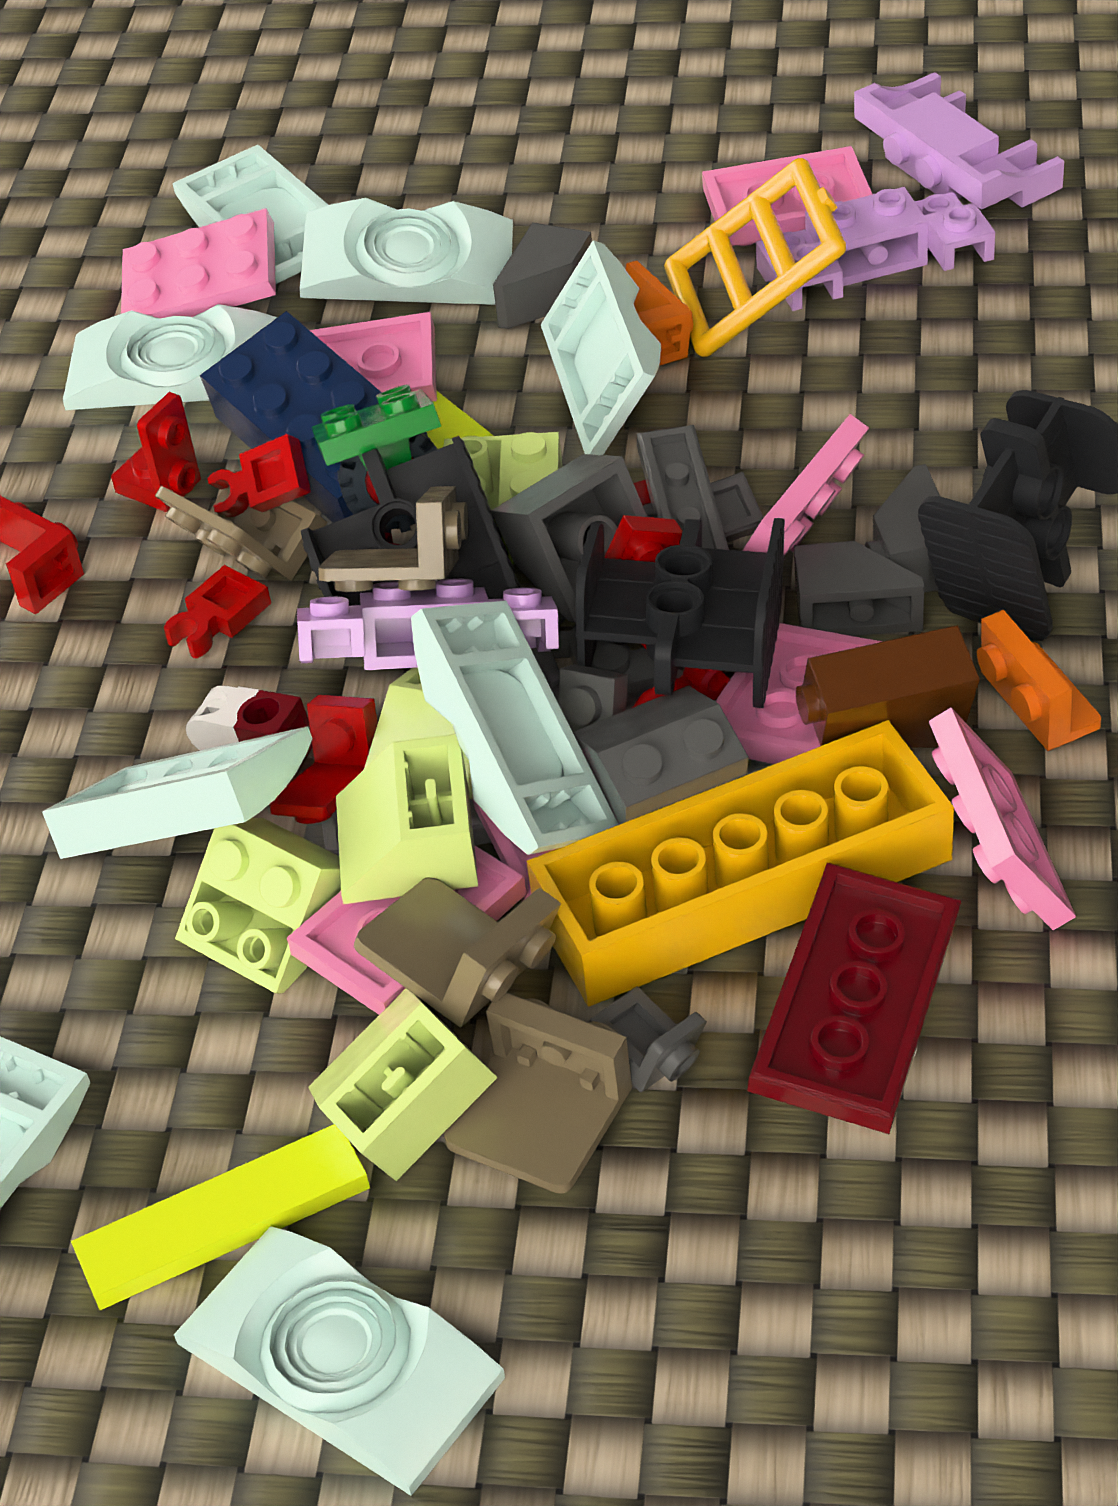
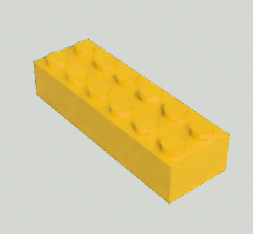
[526,720,954,1007]

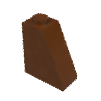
[796,625,980,748]

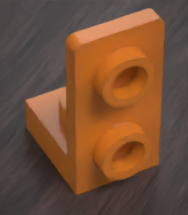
[625,260,693,366]

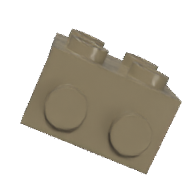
[155,470,328,581]
[318,486,468,592]
[354,878,561,1028]
[444,993,632,1193]

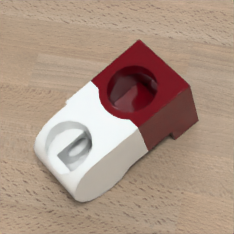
[186,686,313,780]

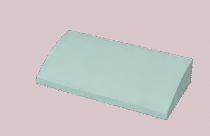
[42,726,313,859]

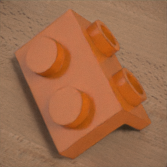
[977,610,1101,751]

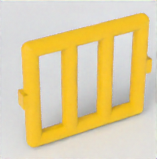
[664,158,846,357]

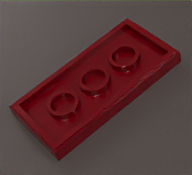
[747,863,961,1134]

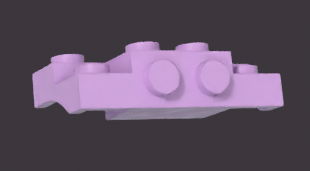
[854,72,1064,210]
[756,187,995,311]
[297,579,559,670]

